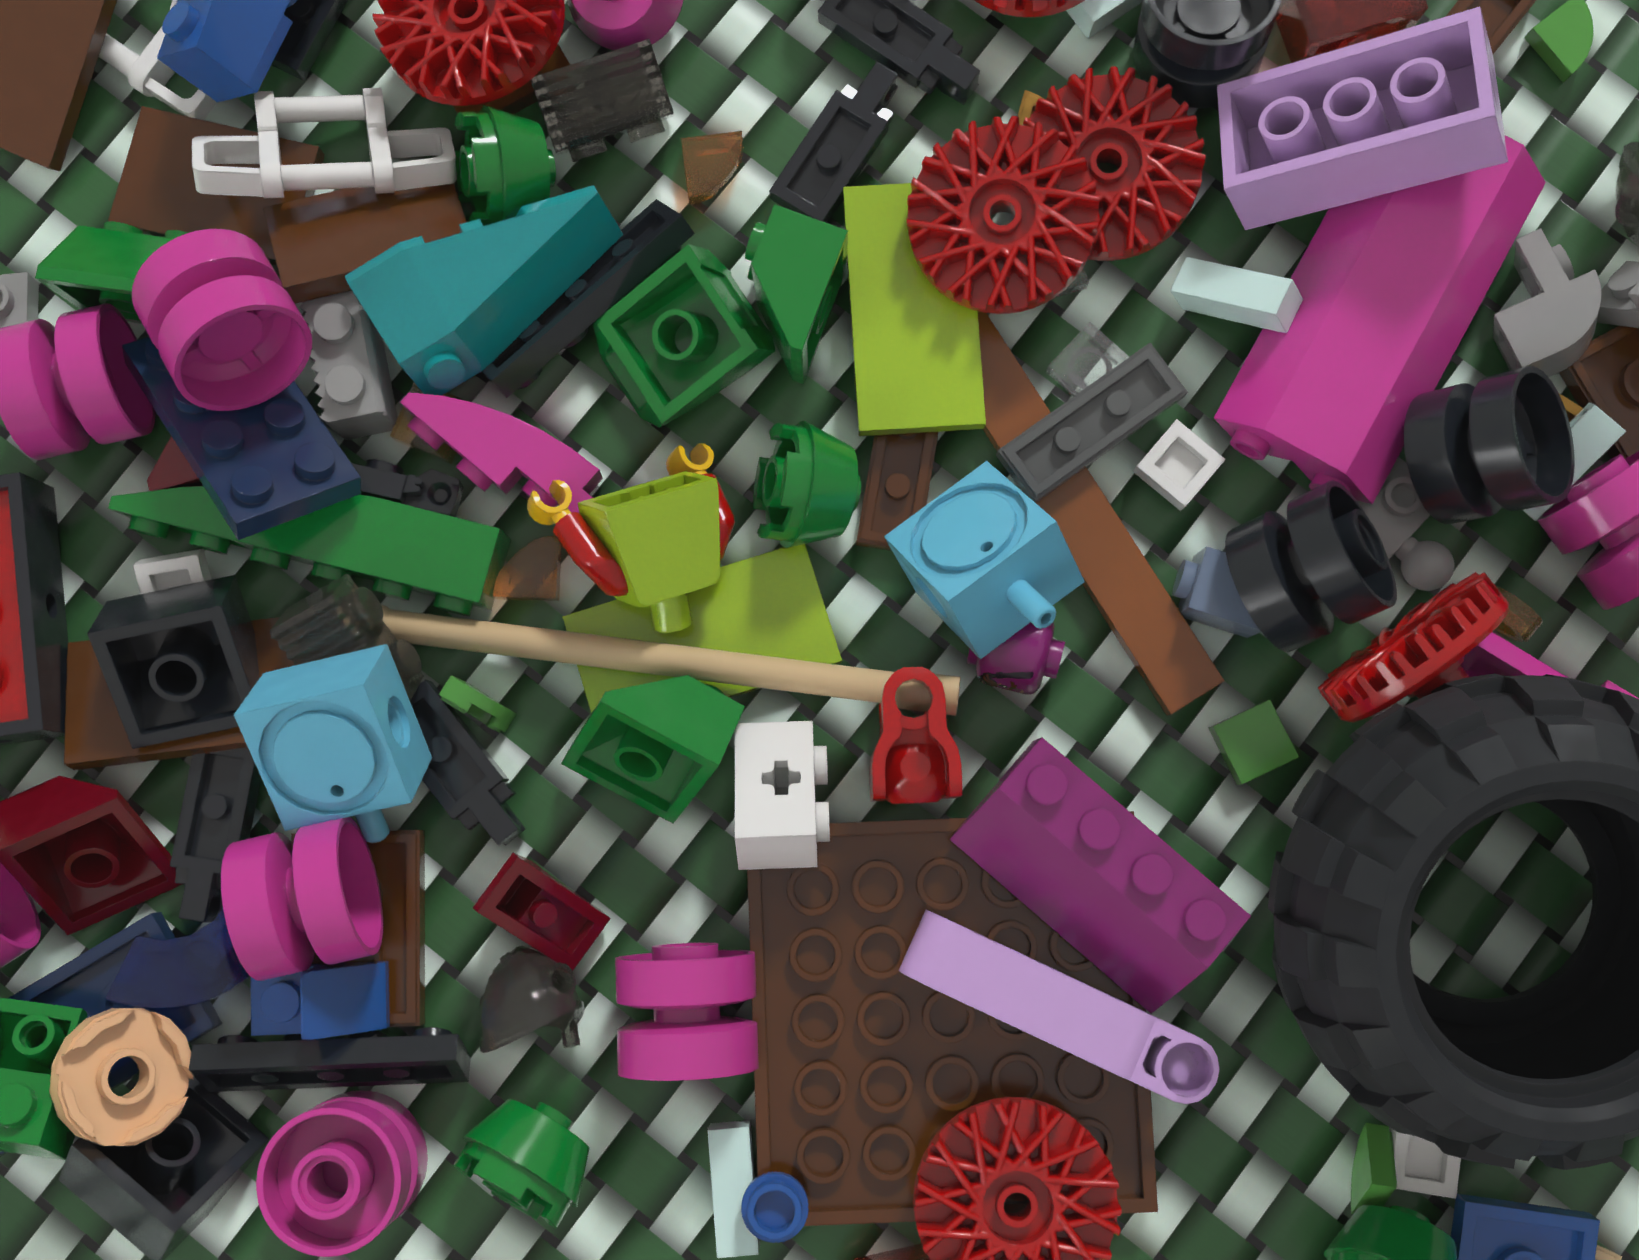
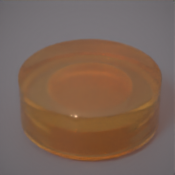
[1496,586,1543,642]

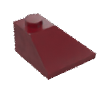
[0,776,183,935]

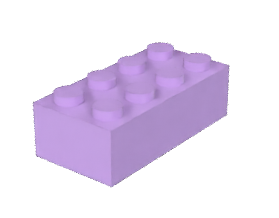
[1217,7,1508,230]

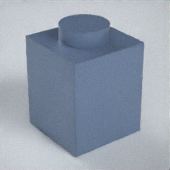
[1172,546,1261,638]

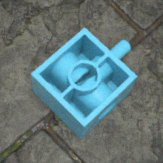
[884,461,1085,660]
[234,644,432,843]

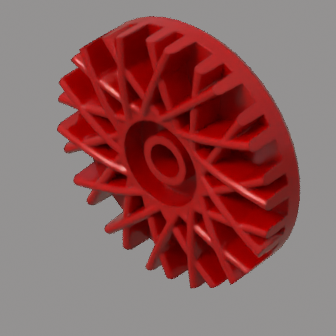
[372,0,565,106]
[1023,66,1206,261]
[906,116,1099,314]
[1318,572,1509,723]
[913,1097,1122,1260]

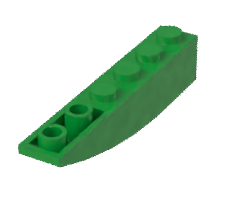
[108,486,511,617]

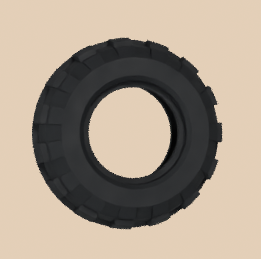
[1268,673,1639,1170]

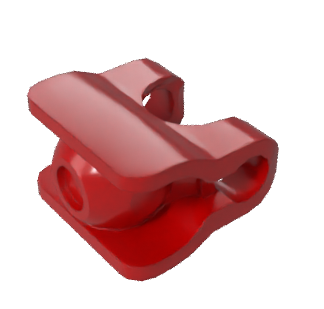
[869,667,962,804]

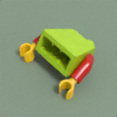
[527,443,735,633]

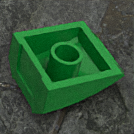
[593,244,776,428]

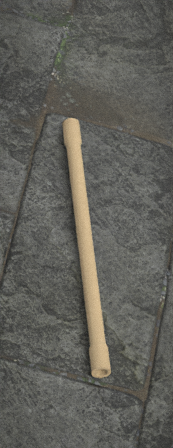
[322,599,961,716]

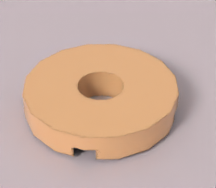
[49,1008,193,1146]

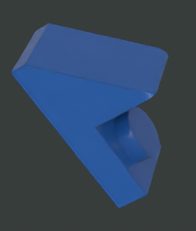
[251,961,390,1040]

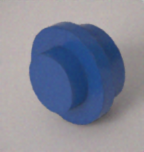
[741,1172,809,1243]

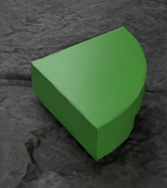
[1524,0,1593,83]
[439,675,517,733]
[1351,1123,1397,1214]

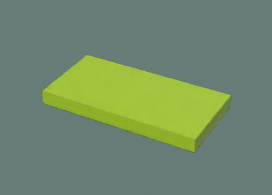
[843,183,986,436]
[562,544,842,713]

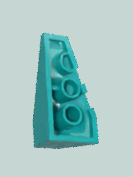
[345,185,623,396]

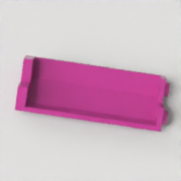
[1214,135,1546,504]

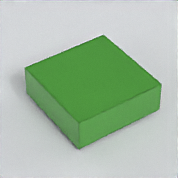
[1208,700,1299,785]

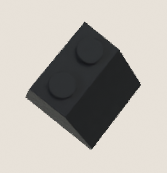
[87,575,260,749]
[59,1076,269,1260]

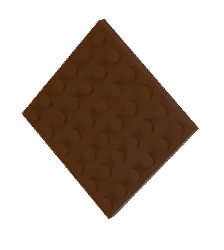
[747,811,1158,1226]

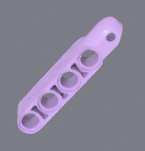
[898,910,1220,1104]

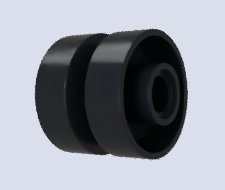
[1133,0,1281,108]
[1404,366,1575,524]
[1225,480,1397,652]

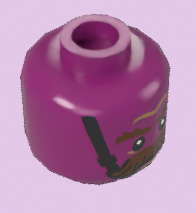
[967,621,1065,695]

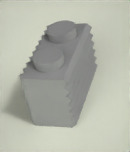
[299,291,400,440]

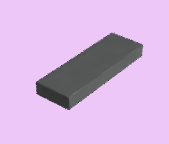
[996,343,1188,503]

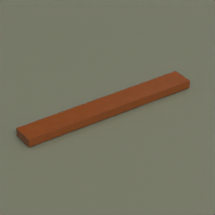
[978,311,1224,716]

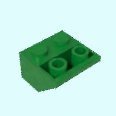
[0,997,87,1160]

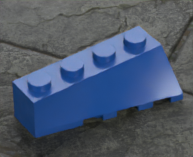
[157,0,297,103]

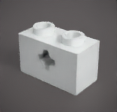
[735,721,830,870]

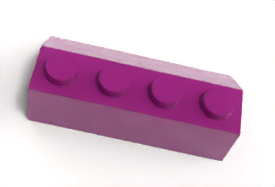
[949,737,1251,1014]

